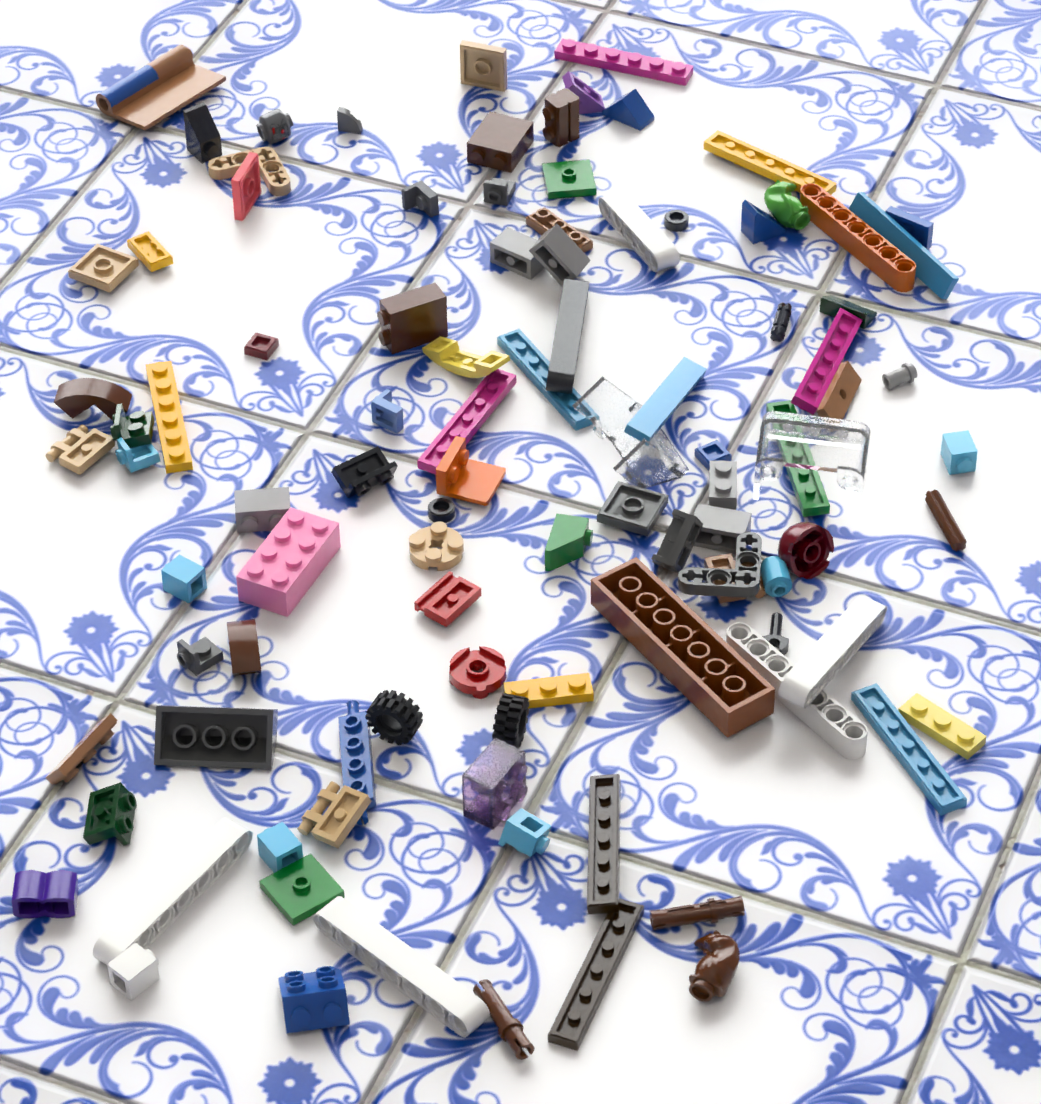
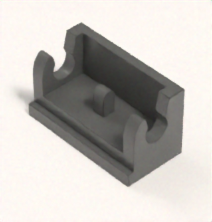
[651,509,703,573]

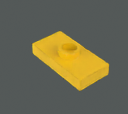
[127,231,173,272]

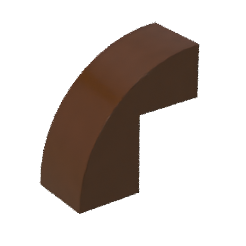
[54,378,132,421]
[226,619,261,676]

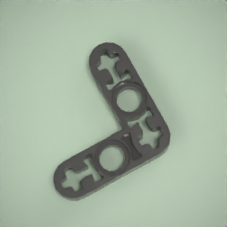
[678,532,762,598]

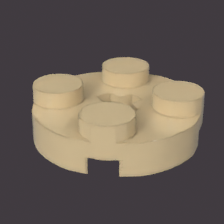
[409,522,464,571]

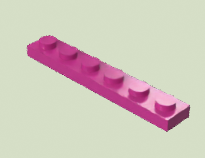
[554,38,693,86]
[790,308,863,415]
[417,369,516,475]

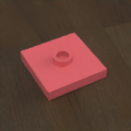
[231,152,261,221]

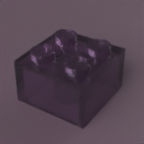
[462,738,528,830]

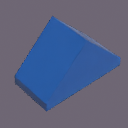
[602,88,654,131]
[741,200,786,244]

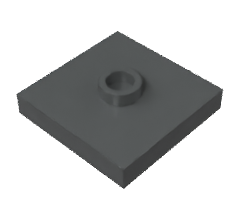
[597,481,668,537]

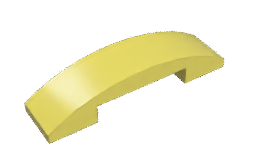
[422,336,510,378]

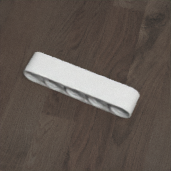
[598,190,680,272]

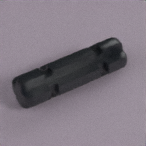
[770,302,792,342]

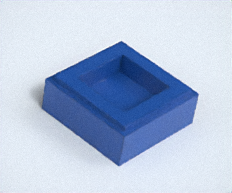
[694,440,732,471]

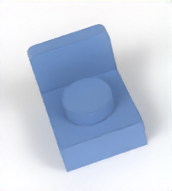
[371,389,404,434]

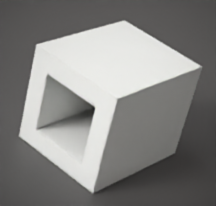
[107,943,160,1001]

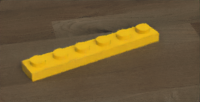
[703,130,837,195]
[145,361,193,474]

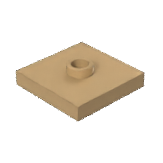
[459,40,507,92]
[68,244,139,293]

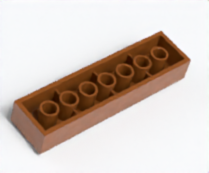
[591,557,775,738]

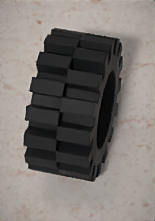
[365,690,423,745]
[492,693,529,750]

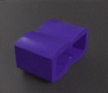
[12,870,79,918]

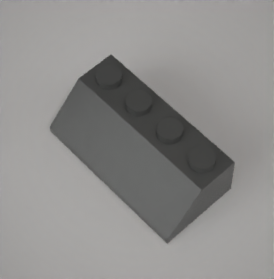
[154,705,278,769]

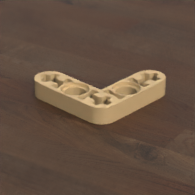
[208,147,291,196]

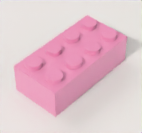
[236,507,341,617]

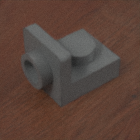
[483,177,516,206]
[401,180,439,218]
[177,637,224,676]

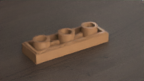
[526,207,593,253]
[817,361,862,431]
[45,713,118,785]

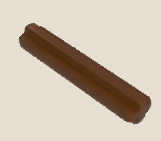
[925,489,967,552]

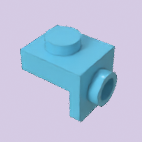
[115,437,160,473]

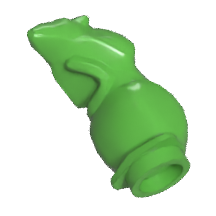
[764,180,811,230]

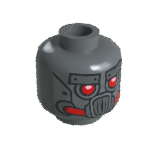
[256,109,293,144]

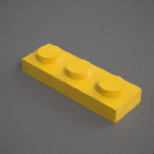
[503,673,594,709]

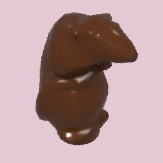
[689,930,740,1002]

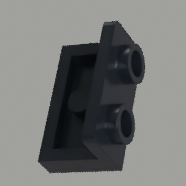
[331,446,398,498]

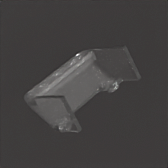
[572,376,689,489]
[753,411,871,513]

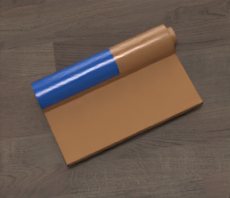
[95,45,226,131]

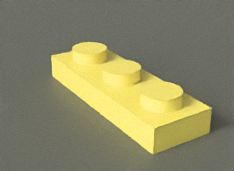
[898,693,987,760]

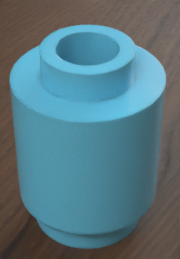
[760,556,792,597]

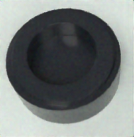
[664,210,689,232]
[428,498,455,523]

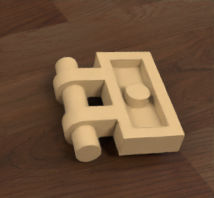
[45,424,115,475]
[297,781,371,848]

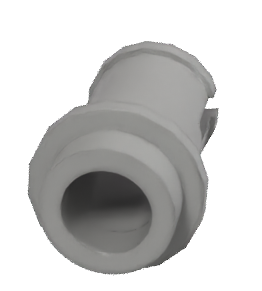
[882,363,917,390]

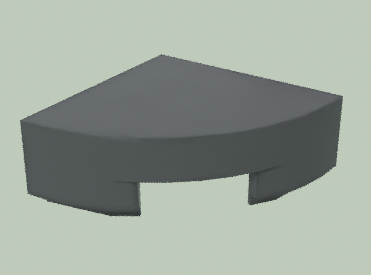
[337,107,363,134]

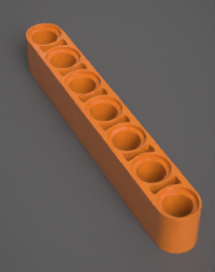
[800,183,916,292]

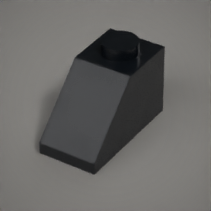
[183,102,222,163]

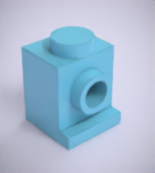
[498,808,551,857]

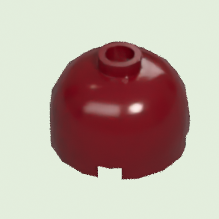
[777,522,834,579]

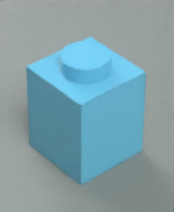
[940,430,978,475]
[161,554,207,603]
[257,822,303,873]

